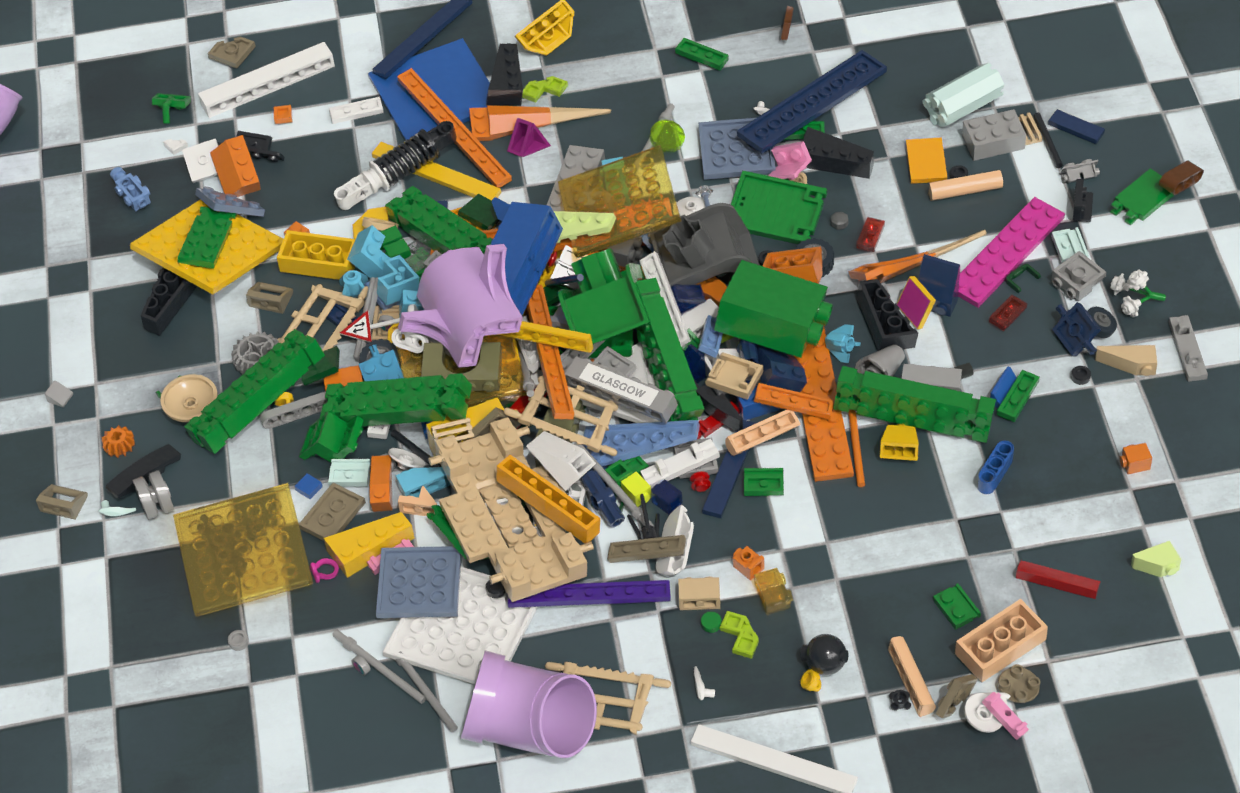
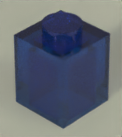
[651,479,683,515]

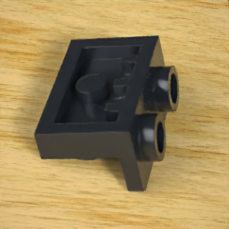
[1072,179,1093,222]

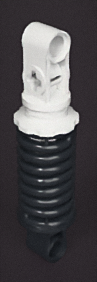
[334,121,457,210]

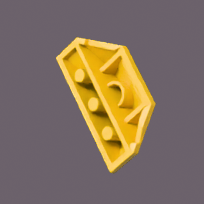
[514,0,574,56]

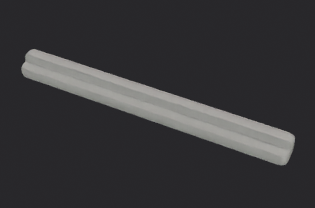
[353,277,378,361]

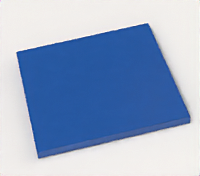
[368,38,490,140]

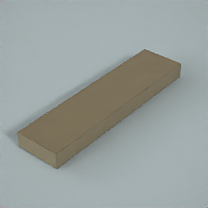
[607,535,686,563]

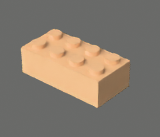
[955,599,1048,682]

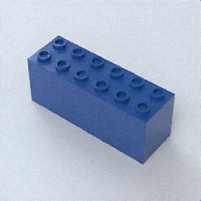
[491,202,563,315]

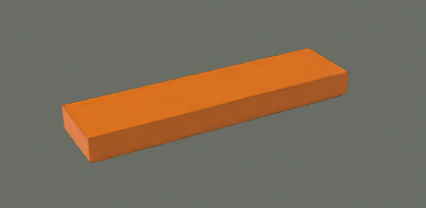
[754,383,834,419]

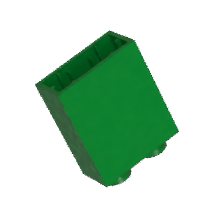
[714,260,833,358]

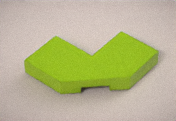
[522,76,568,103]
[720,611,759,659]

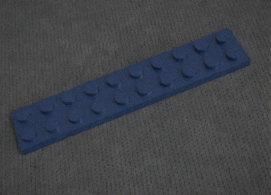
[737,50,887,154]

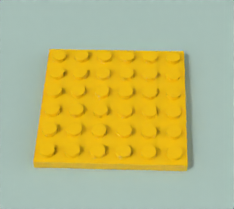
[130,199,284,294]

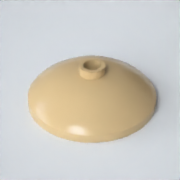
[160,374,218,422]

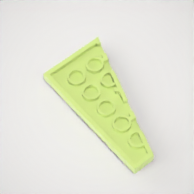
[554,211,616,243]

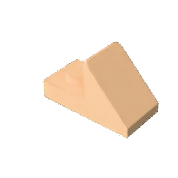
[398,486,437,516]

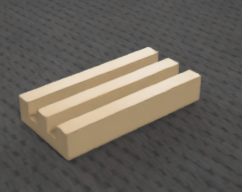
[1018,112,1042,145]
[431,418,474,446]

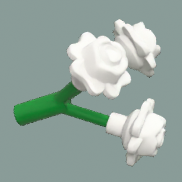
[1110,269,1166,318]

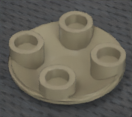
[998,664,1040,703]

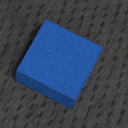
[294,473,323,499]

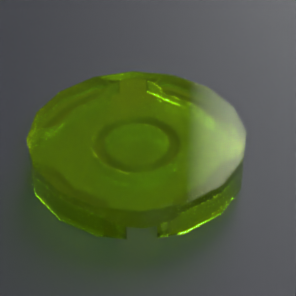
[650,120,685,152]

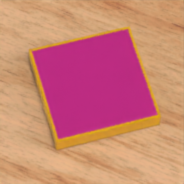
[897,276,936,329]

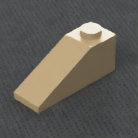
[1095,345,1157,376]

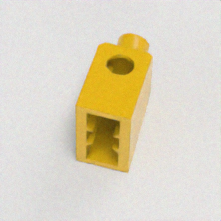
[880,424,919,461]

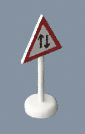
[340,304,418,342]

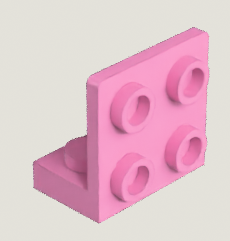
[768,141,812,180]

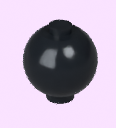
[800,634,849,675]

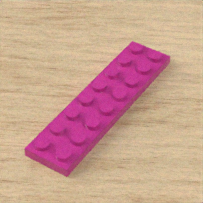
[958,197,1065,308]

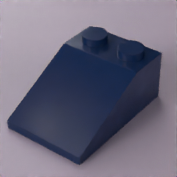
[918,254,960,317]
[757,344,807,392]

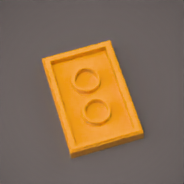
[906,137,947,184]

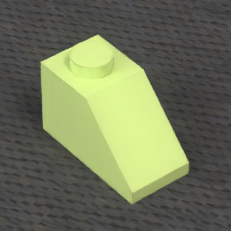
[1131,541,1181,577]

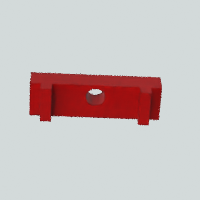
[699,401,740,438]

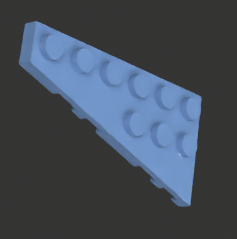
[582,420,700,470]

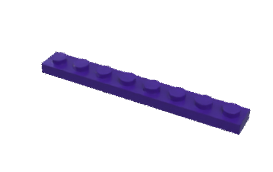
[508,580,671,608]

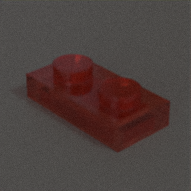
[857,217,885,252]
[989,295,1027,331]

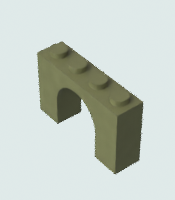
[421,342,502,392]

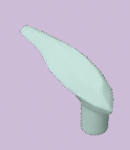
[98,500,136,516]

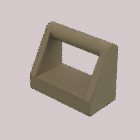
[246,282,293,314]
[36,484,88,520]

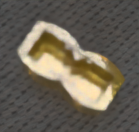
[754,568,793,615]

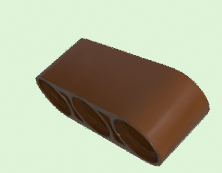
[1159,160,1204,195]

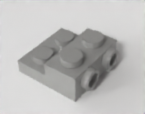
[1052,251,1106,301]

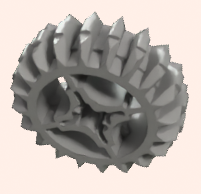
[231,331,279,375]

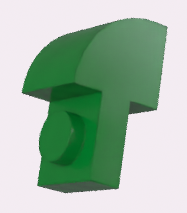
[605,456,649,488]

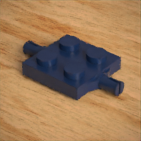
[1052,302,1101,357]

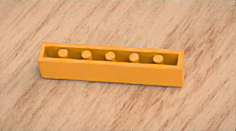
[497,455,600,544]

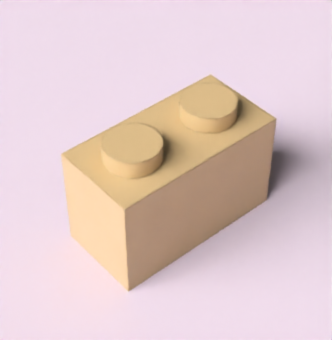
[678,576,720,610]

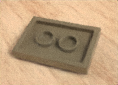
[299,483,366,541]

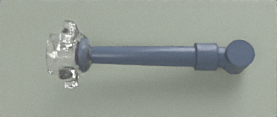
[695,185,713,207]

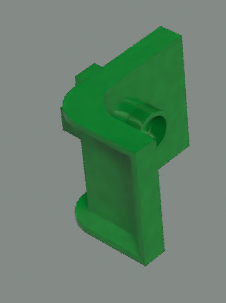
[558,248,651,345]

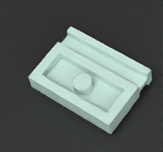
[1051,227,1089,263]
[328,459,371,486]

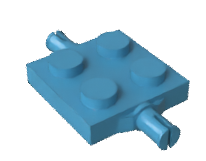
[359,345,405,381]

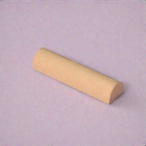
[928,170,1003,201]
[725,410,801,456]
[888,636,936,717]

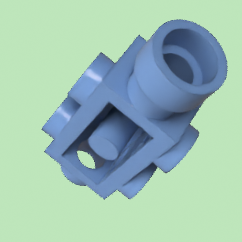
[110,167,151,211]

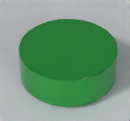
[701,612,722,633]

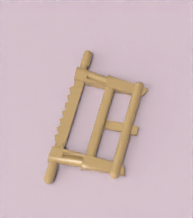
[277,284,368,351]
[503,376,618,456]
[545,662,671,735]

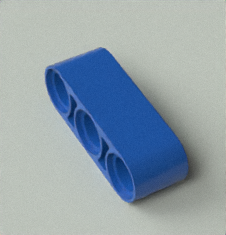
[977,440,1014,494]

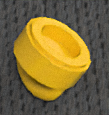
[275,392,294,406]
[801,669,821,692]

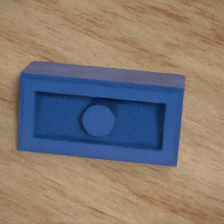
[990,366,1017,408]

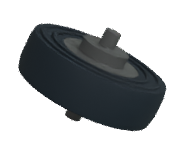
[1087,306,1117,338]

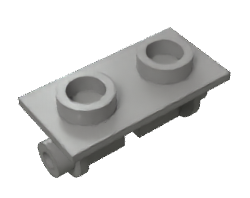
[1060,159,1100,183]

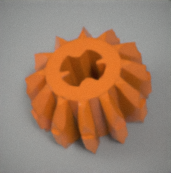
[101,425,135,458]

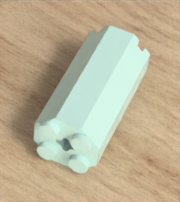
[923,63,1004,127]

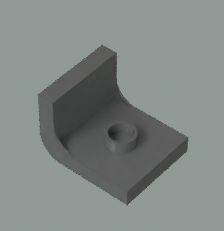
[649,203,760,294]

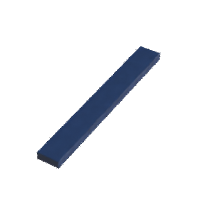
[372,0,473,79]

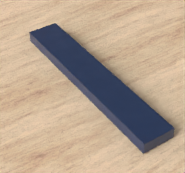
[702,420,756,518]

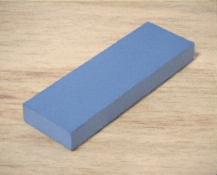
[698,315,723,358]

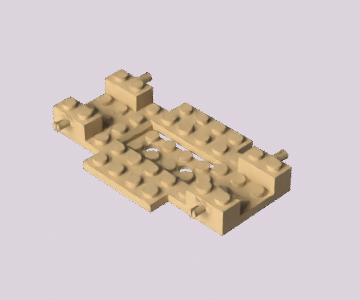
[428,417,594,602]

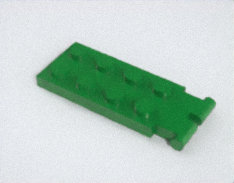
[178,206,237,269]

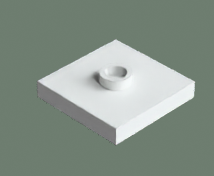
[182,139,218,183]

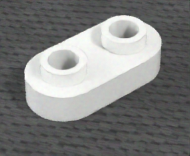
[392,329,429,353]

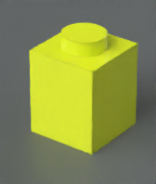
[621,471,652,507]

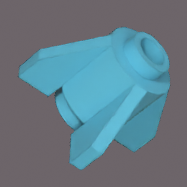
[339,270,368,299]
[825,324,861,363]

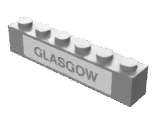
[565,356,678,423]

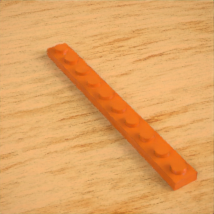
[397,68,512,188]
[527,285,575,419]

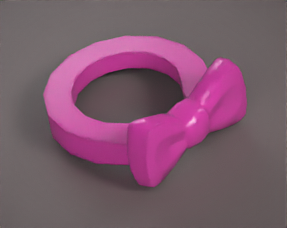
[310,558,339,583]

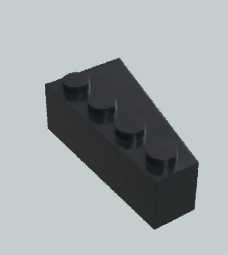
[487,43,523,106]
[803,127,874,179]
[141,267,197,336]
[857,279,919,351]

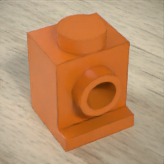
[733,546,765,581]

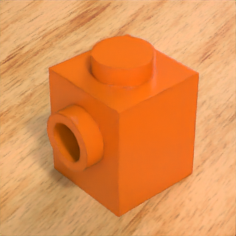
[1119,443,1152,474]

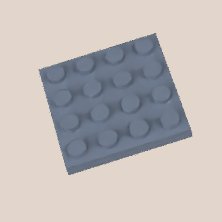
[698,118,775,180]
[376,546,462,618]

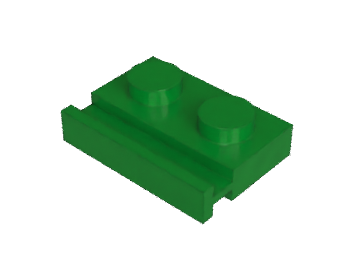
[744,468,784,496]
[933,583,981,630]

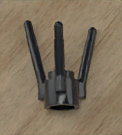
[627,494,660,540]

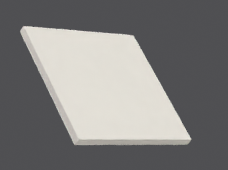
[383,567,538,684]

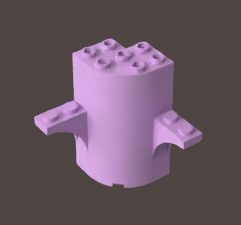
[398,244,523,367]

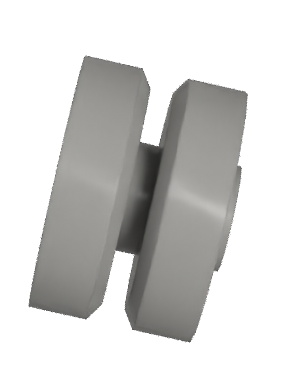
[133,470,174,520]

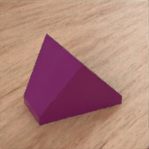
[507,118,551,157]

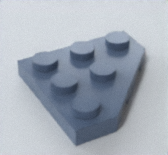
[195,186,265,217]

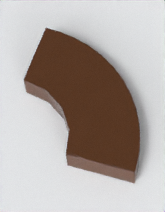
[781,6,794,40]

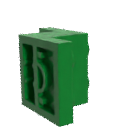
[299,412,364,462]

